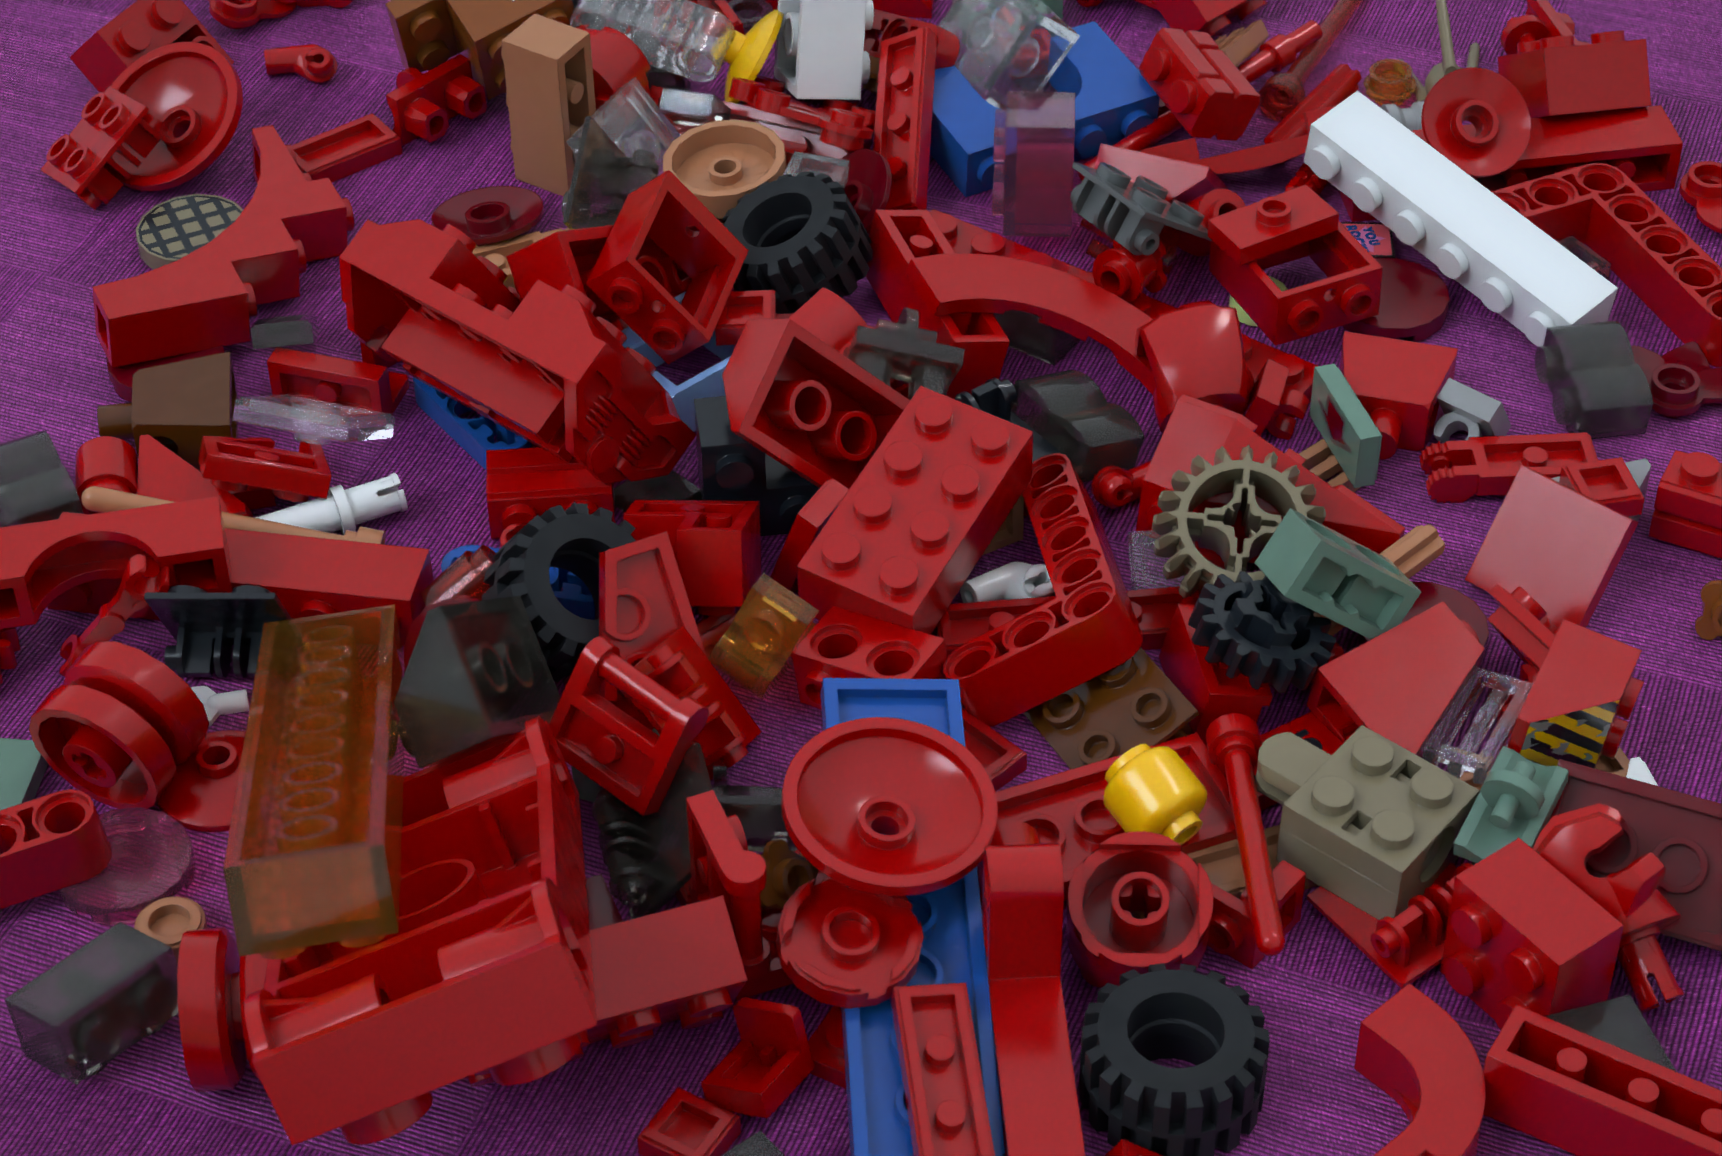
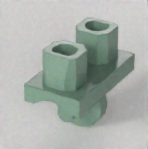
[1453,746,1569,865]

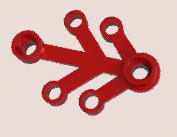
[729,75,876,151]

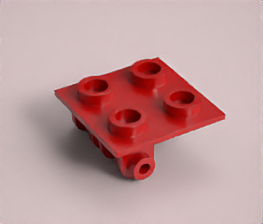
[40,86,165,211]
[631,626,762,789]
[1306,863,1473,989]

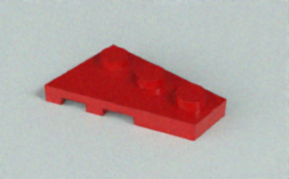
[599,531,707,731]

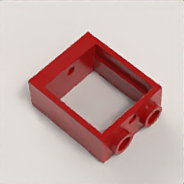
[586,170,749,364]
[1209,221,1383,346]

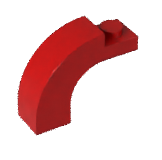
[1354,983,1485,1156]

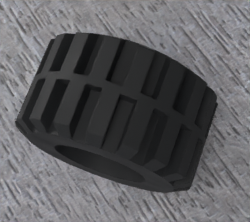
[722,172,873,314]
[482,503,636,682]
[1079,963,1270,1156]

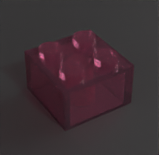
[992,91,1075,237]

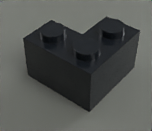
[694,396,820,536]

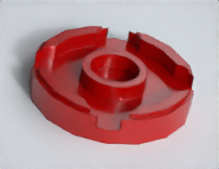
[776,878,924,1009]

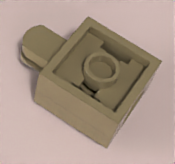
[1255,725,1480,920]

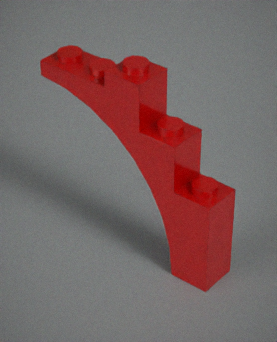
[92,125,354,368]

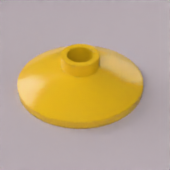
[721,10,783,104]

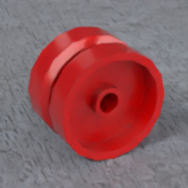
[29,641,209,812]
[177,923,273,1092]

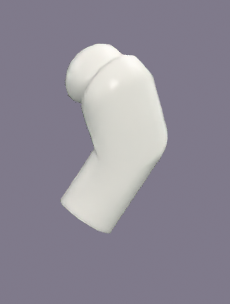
[960,562,1055,603]

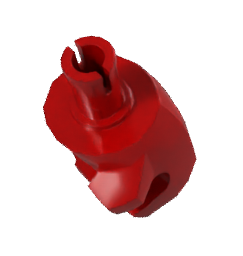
[1135,300,1254,433]
[1532,803,1685,1013]

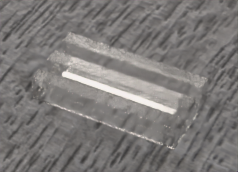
[1422,667,1533,785]

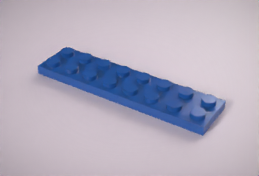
[821,678,1005,1156]

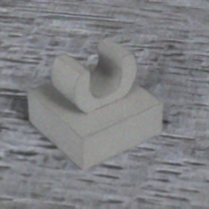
[1434,378,1511,443]

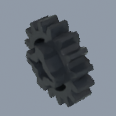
[1188,571,1336,693]

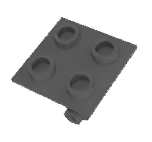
[1070,162,1212,255]

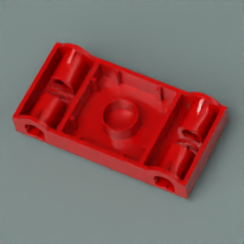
[244,716,597,1146]

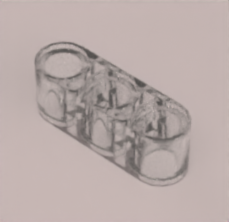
[570,0,734,82]

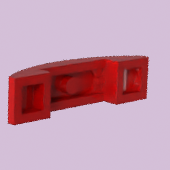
[1141,105,1337,174]

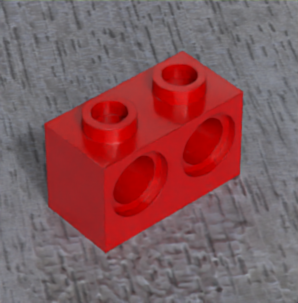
[791,606,947,710]

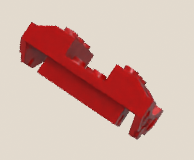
[339,219,696,484]

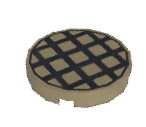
[135,194,243,270]

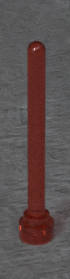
[1258,0,1363,122]

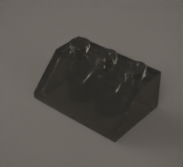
[394,596,561,769]

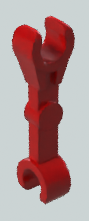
[59,554,170,677]

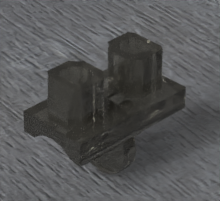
[843,307,965,400]

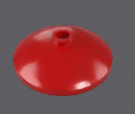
[103,42,243,191]
[781,717,998,896]

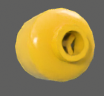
[1103,744,1207,845]

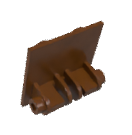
[1024,647,1199,770]

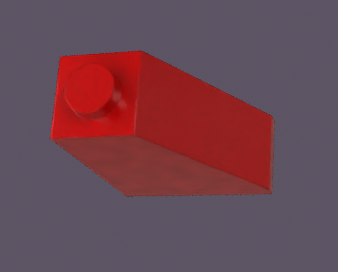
[1306,601,1485,758]

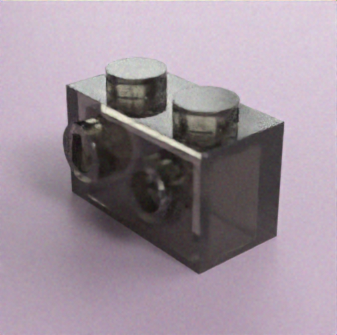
[4,922,178,1085]

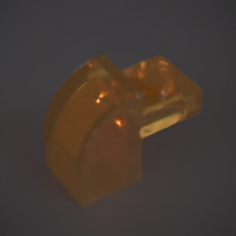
[708,573,819,700]

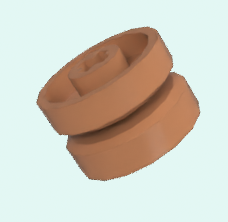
[663,119,788,224]

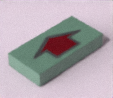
[1309,363,1382,488]

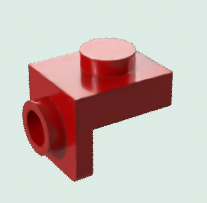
[701,997,815,1119]

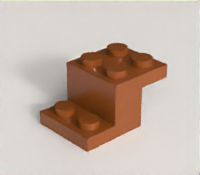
[385,0,577,100]

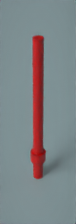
[1077,20,1323,181]

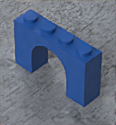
[930,21,1160,197]

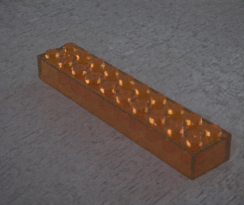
[223,604,407,959]

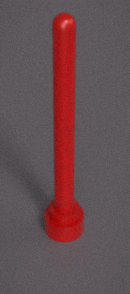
[1205,713,1285,956]

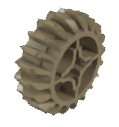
[1152,445,1326,599]

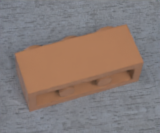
[501,13,601,199]

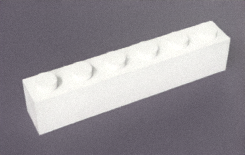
[1304,91,1618,362]

